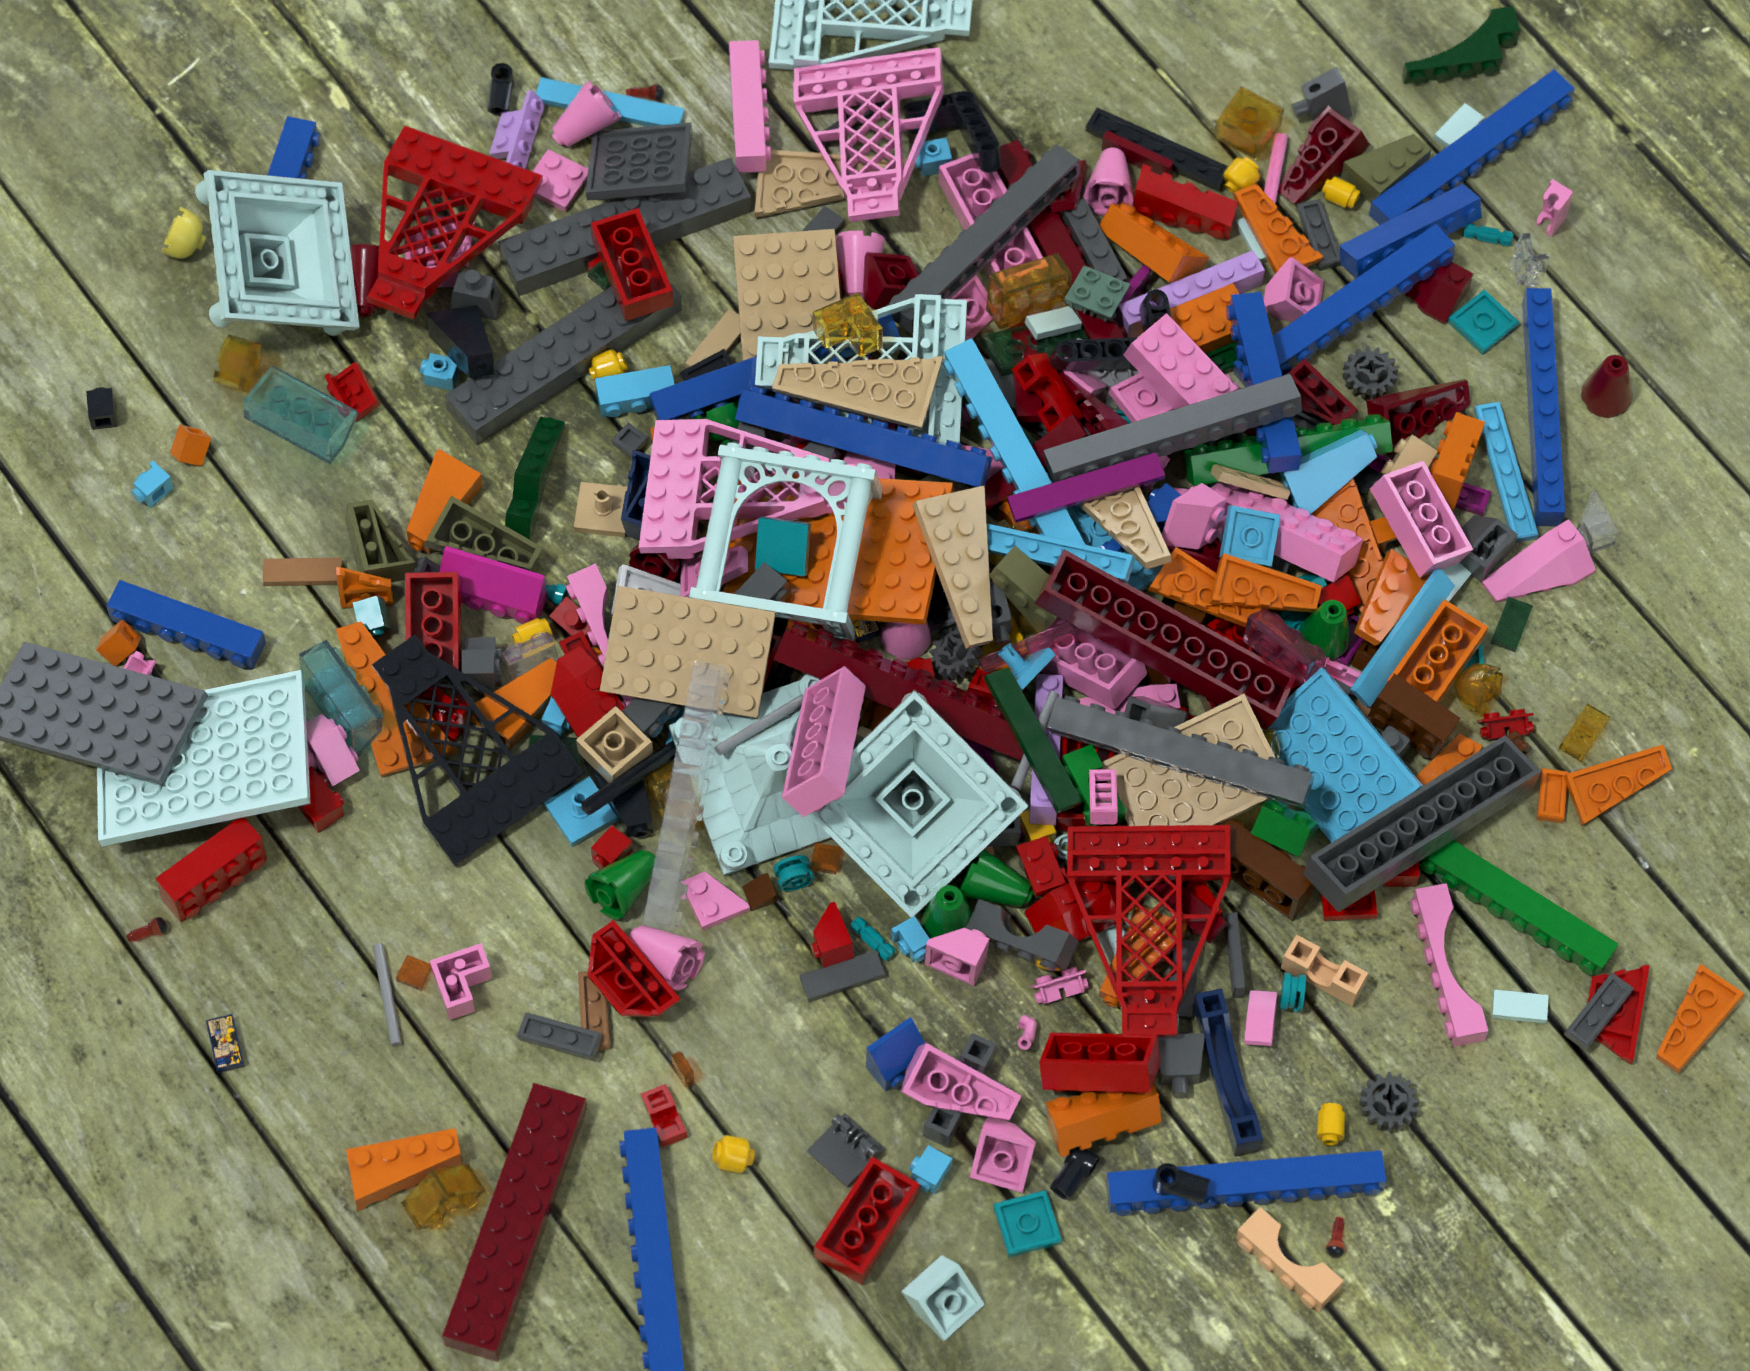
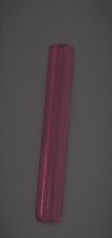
[979,621,1077,673]

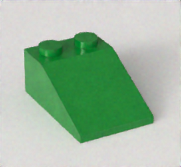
[1251,800,1320,857]

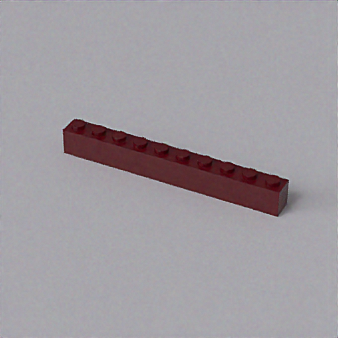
[997,140,1126,339]

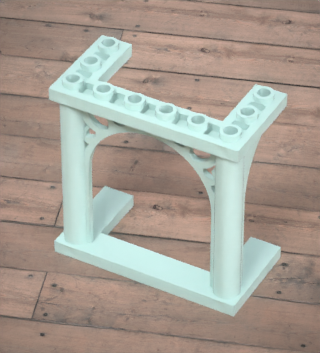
[689,443,883,641]

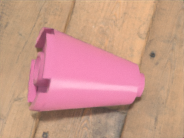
[552,80,622,147]
[1083,148,1134,216]
[835,231,885,304]
[880,620,932,660]
[629,925,705,991]

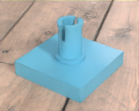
[1219,505,1280,567]
[997,643,1056,690]
[544,776,618,847]

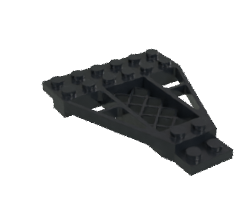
[372,634,585,866]

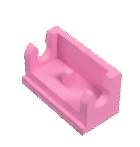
[1536,179,1573,237]

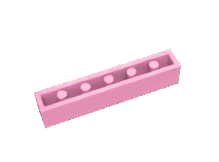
[729,40,771,173]

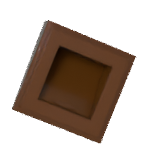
[1352,640,1380,671]
[742,873,777,911]

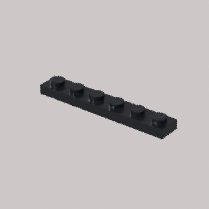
[1085,107,1228,191]

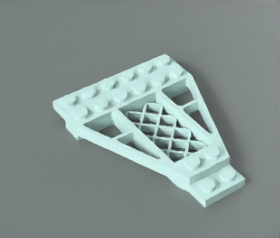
[769,0,972,70]
[755,294,967,444]

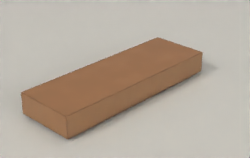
[263,557,343,586]
[578,971,610,1050]

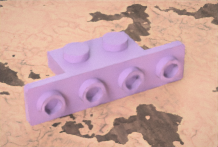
[489,90,545,169]

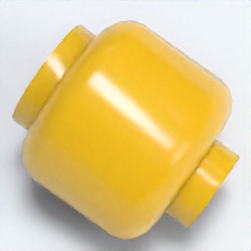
[1223,157,1260,194]
[589,349,629,382]
[712,1135,754,1173]

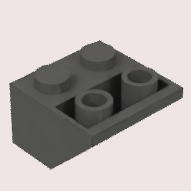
[1460,515,1518,582]
[1124,696,1189,729]

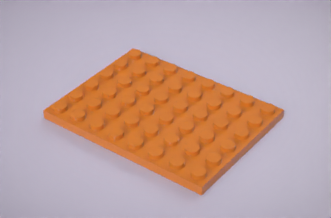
[724,472,955,625]

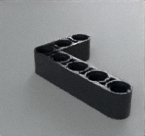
[904,91,1002,173]
[1049,289,1171,371]

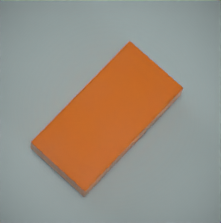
[1536,768,1568,823]

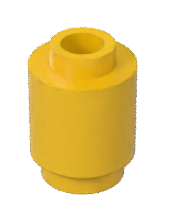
[1322,176,1361,209]
[512,618,553,652]
[1317,1103,1345,1146]

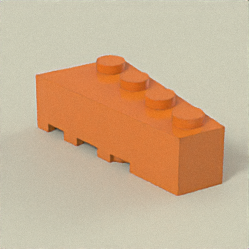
[1099,202,1210,283]
[1429,412,1485,512]
[1046,1084,1162,1158]
[346,1128,463,1212]

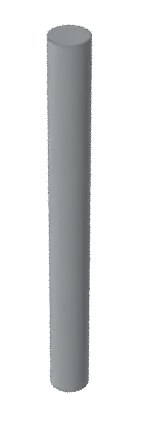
[1010,691,1060,791]
[715,695,803,756]
[373,943,402,1047]

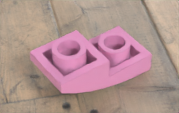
[1244,990,1278,1046]

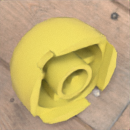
[161,206,206,259]

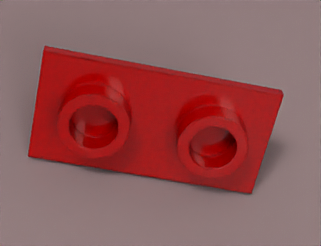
[1476,709,1534,740]

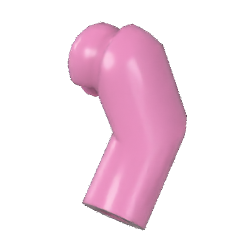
[1018,1015,1037,1050]

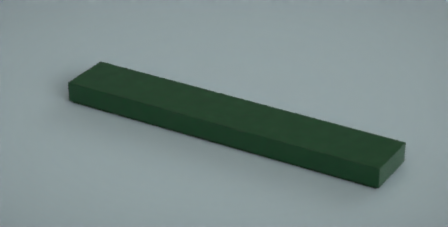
[984,667,1082,814]

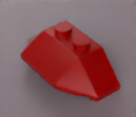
[550,646,625,738]
[1024,881,1132,942]
[587,920,681,1016]

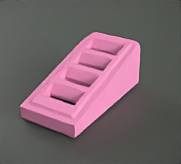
[1089,769,1118,824]

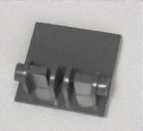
[807,1113,885,1187]

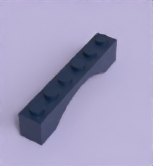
[1193,988,1263,1156]

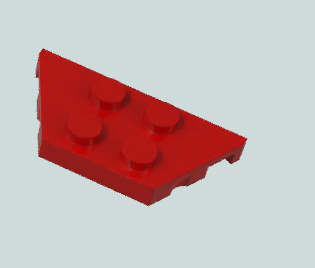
[1586,965,1650,1064]

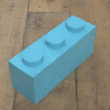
[595,365,674,417]

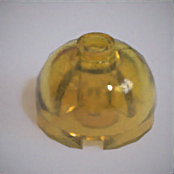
[1454,663,1503,717]

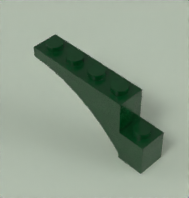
[1402,6,1521,84]
[505,416,565,540]

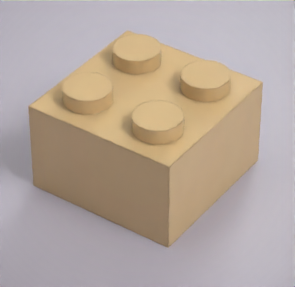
[576,706,653,783]

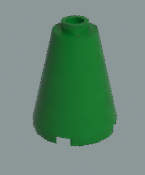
[1298,600,1351,661]
[957,849,1033,907]
[584,850,658,920]
[921,885,972,939]

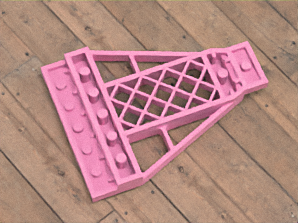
[793,47,944,222]
[639,419,857,559]

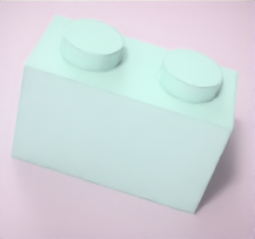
[901,1255,985,1341]

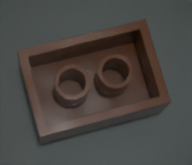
[1368,673,1461,760]

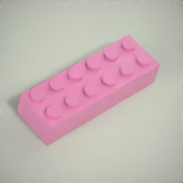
[938,154,1048,300]
[1211,482,1363,582]
[782,666,866,817]

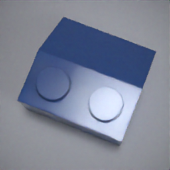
[866,1017,925,1092]

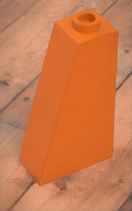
[406,449,483,555]
[470,658,556,750]
[1099,905,1188,1008]

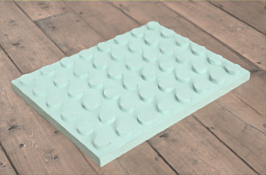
[97,670,310,846]

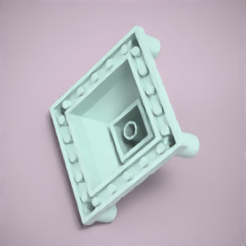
[195,170,360,336]
[668,674,831,876]
[809,690,1028,917]

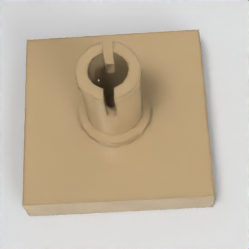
[574,482,628,537]

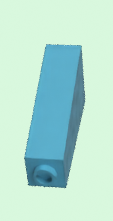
[1279,430,1377,514]

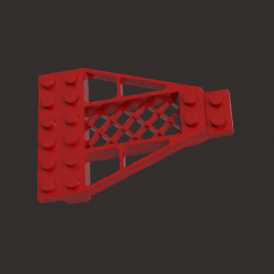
[367,125,543,319]
[1067,825,1231,1037]

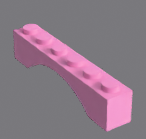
[566,563,635,708]
[1410,883,1488,1047]

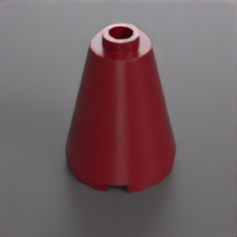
[350,244,379,317]
[1581,355,1632,418]
[629,544,681,582]

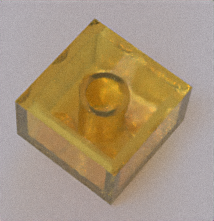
[1214,86,1284,160]

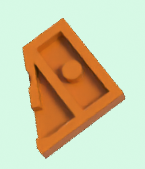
[336,567,393,608]

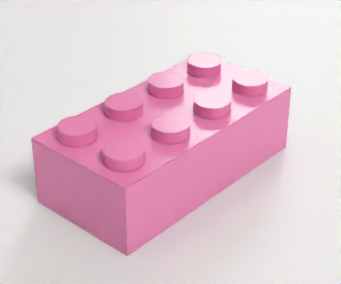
[1123,313,1237,409]
[1370,461,1473,578]
[1028,617,1147,709]

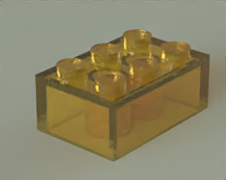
[986,253,1072,330]

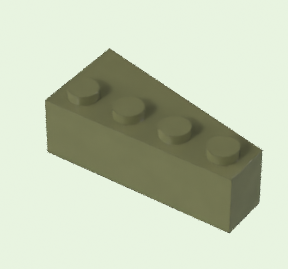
[423,496,543,571]

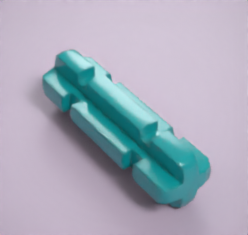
[1464,223,1513,246]
[851,916,895,961]

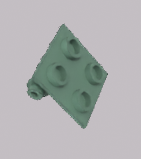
[1064,265,1130,322]

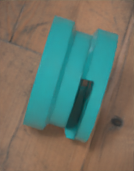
[773,855,815,892]
[1280,972,1306,1012]

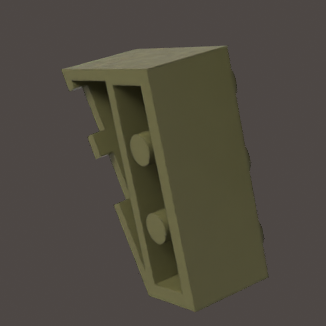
[1341,134,1432,203]
[345,500,416,581]
[989,546,1058,636]

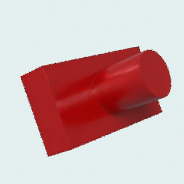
[549,596,593,647]

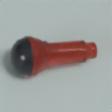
[626,84,664,101]
[126,917,167,942]
[1326,1217,1345,1258]

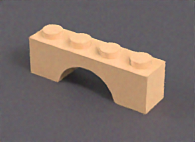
[1236,1207,1344,1312]

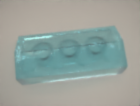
[243,365,358,464]
[299,640,384,757]

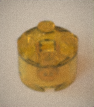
[213,334,262,392]

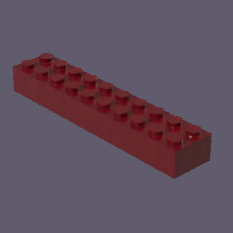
[1034,549,1296,731]
[773,619,1024,760]
[442,1083,587,1362]

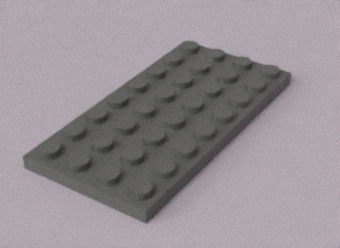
[0,642,208,786]

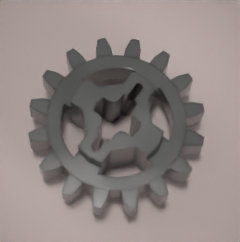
[1342,346,1399,399]
[929,626,984,681]
[1359,1072,1420,1132]

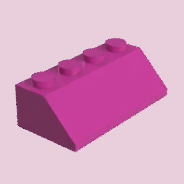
[439,546,547,624]

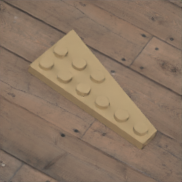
[754,150,908,218]
[772,356,943,431]
[1047,471,1172,570]
[912,486,993,649]

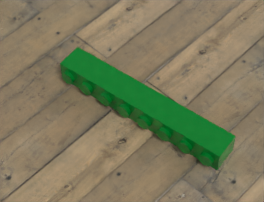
[1184,414,1393,486]
[1419,840,1619,976]

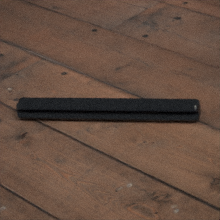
[581,740,678,815]

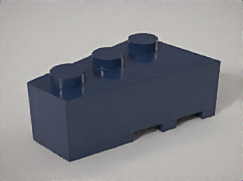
[621,450,651,540]

